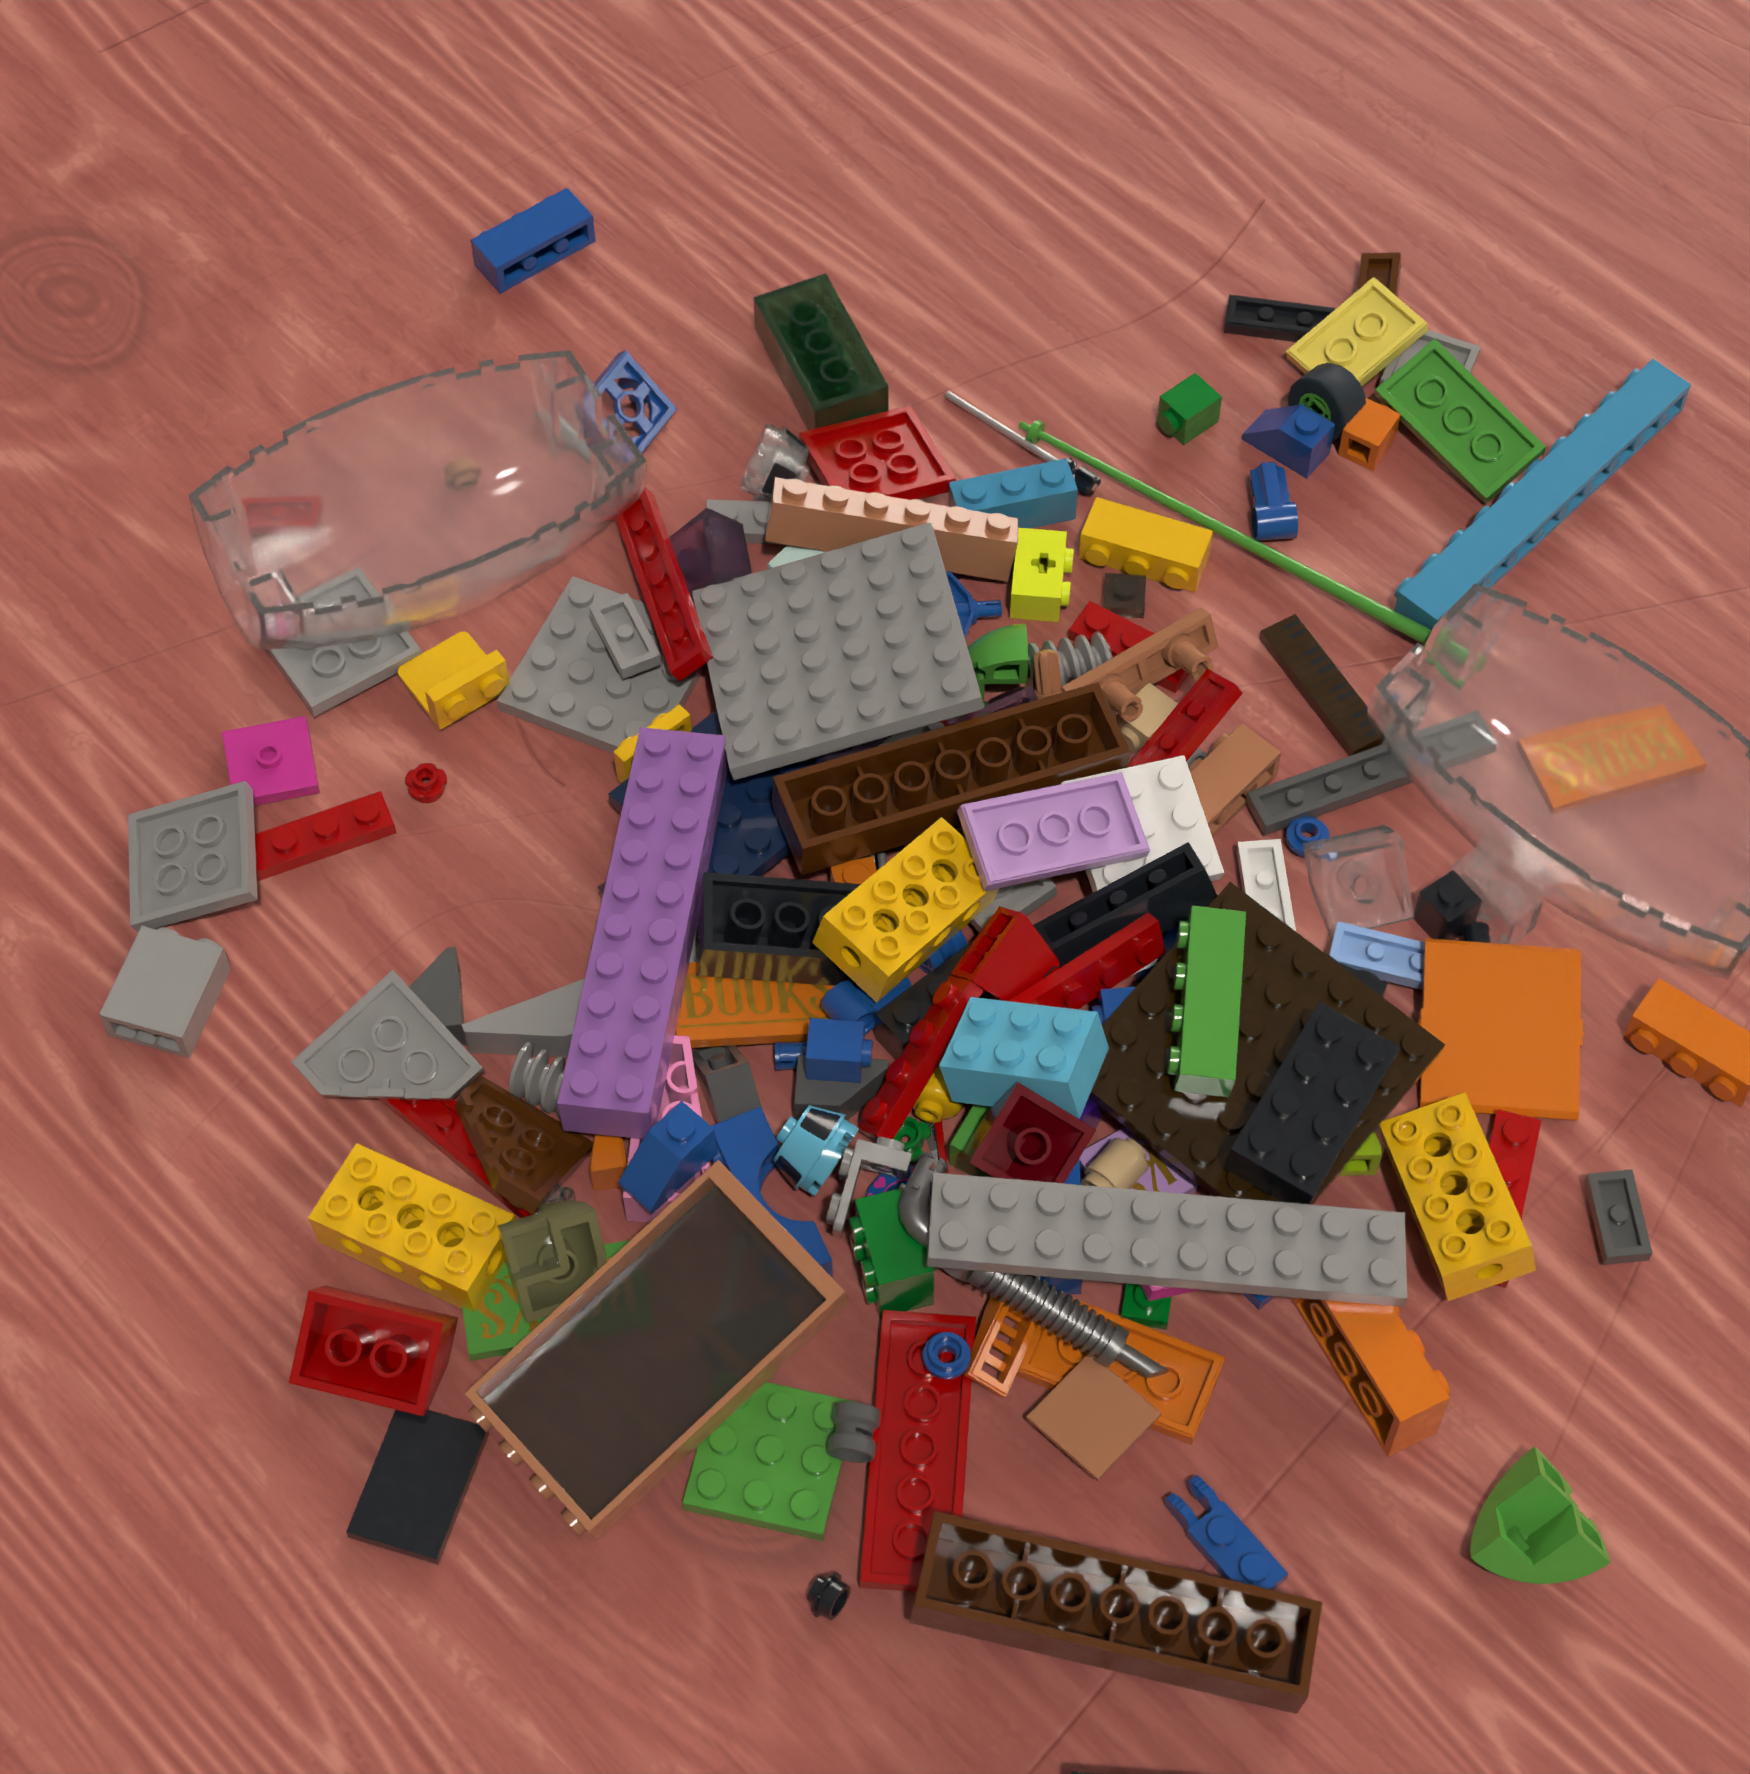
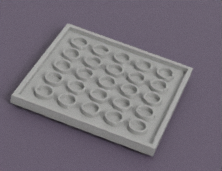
[692,522,985,780]

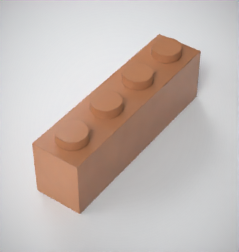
[1189,723,1281,838]

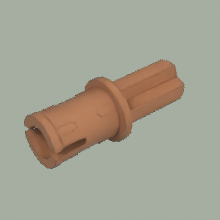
[1033,649,1063,699]

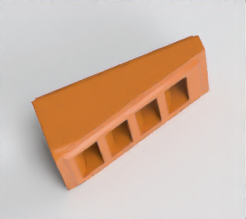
[589,1134,627,1191]
[964,1295,1039,1398]

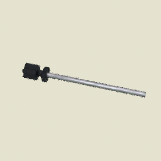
[945,391,1101,496]

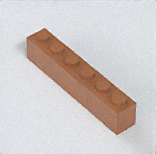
[765,477,1018,582]

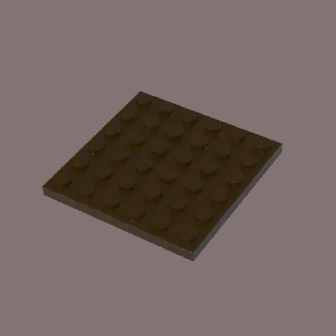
[1088,882,1445,1205]

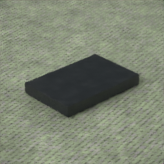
[346,1410,489,1565]

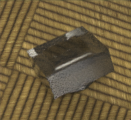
[1103,573,1146,619]

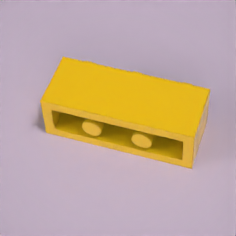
[1079,497,1213,592]

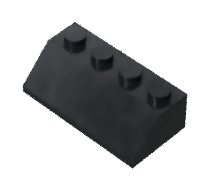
[696,872,861,986]

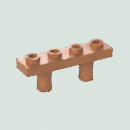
[1061,607,1219,722]

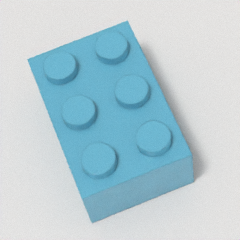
[939,997,1109,1118]

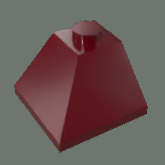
[962,1081,1096,1184]

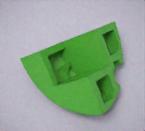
[967,624,1028,704]
[1470,1447,1611,1584]

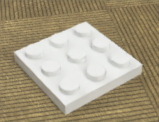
[1061,755,1224,892]

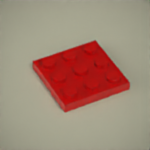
[799,405,956,500]

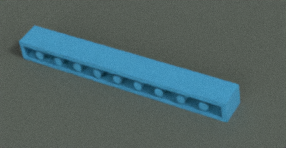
[1394,359,1691,630]

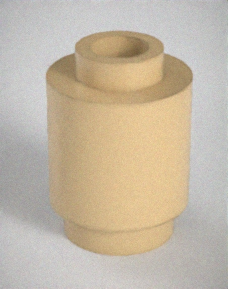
[1081,1138,1148,1189]

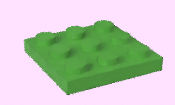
[682,1372,855,1541]

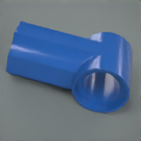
[1249,462,1298,541]
[821,977,911,1036]

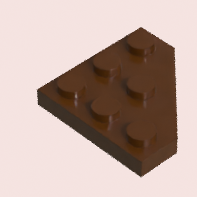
[455,1075,594,1215]

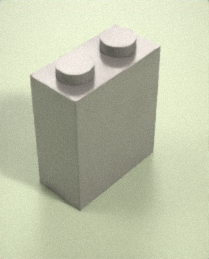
[99,926,231,1058]

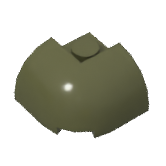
[498,1200,606,1323]

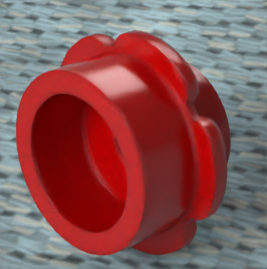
[405,763,447,803]

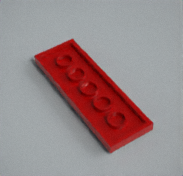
[860,1310,976,1592]

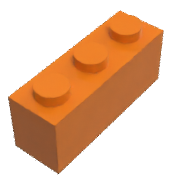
[1623,978,1750,1107]

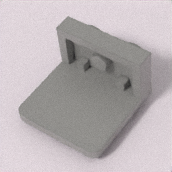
[826,1137,912,1238]

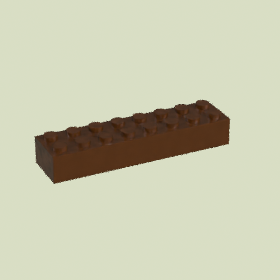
[772,682,1131,875]
[909,1511,1322,1714]

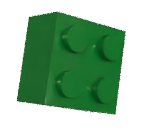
[849,1189,934,1318]

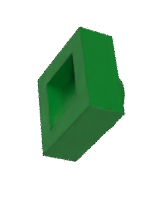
[1121,1283,1172,1330]

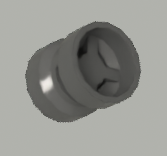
[827,1402,881,1463]

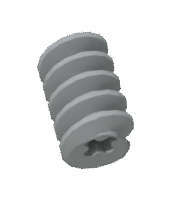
[1027,632,1113,697]
[509,1042,565,1118]

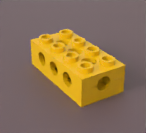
[812,817,999,1003]
[1380,1092,1536,1301]
[308,1143,516,1312]

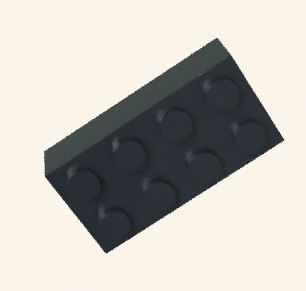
[1223,1002,1401,1205]

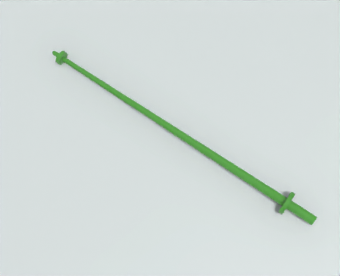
[1019,420,1487,673]

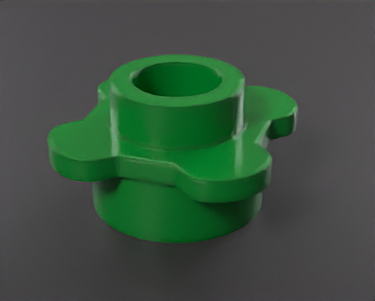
[893,1116,931,1163]

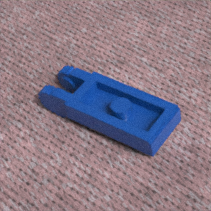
[1164,1475,1288,1590]

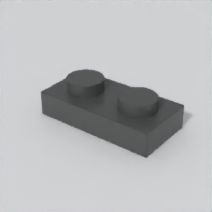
[1584,1169,1652,1265]

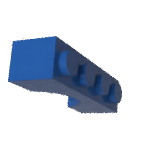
[710,1107,833,1298]

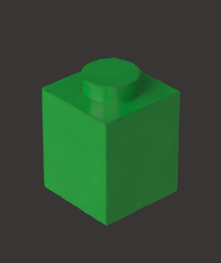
[1157,373,1222,446]

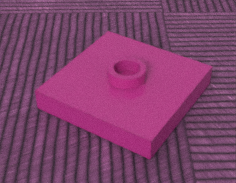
[222,716,320,806]

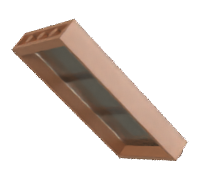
[464,1160,850,1540]

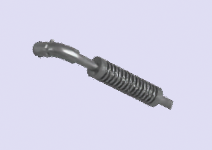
[898,1152,1170,1378]

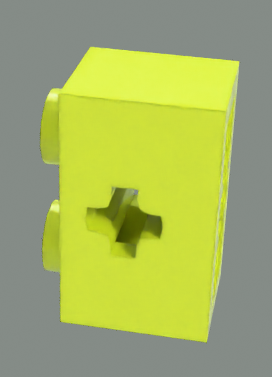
[1010,528,1074,622]

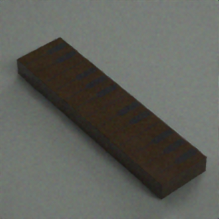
[1259,614,1389,756]

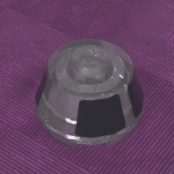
[740,423,810,501]

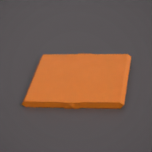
[1418,938,1584,1120]

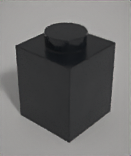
[1413,870,1482,940]

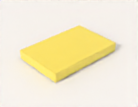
[1286,277,1428,386]

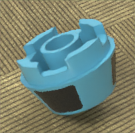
[773,1105,859,1197]

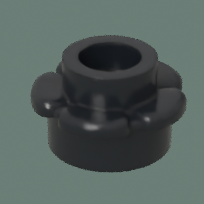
[807,1573,851,1620]

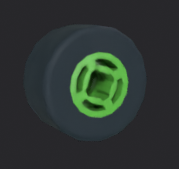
[1288,363,1366,441]

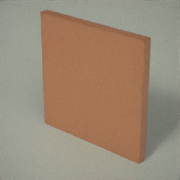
[1026,1356,1161,1482]

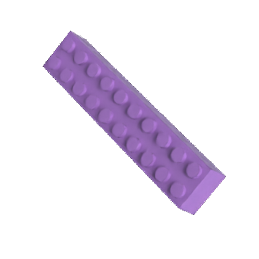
[557,727,729,1139]

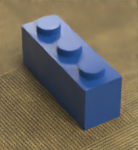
[471,188,596,294]

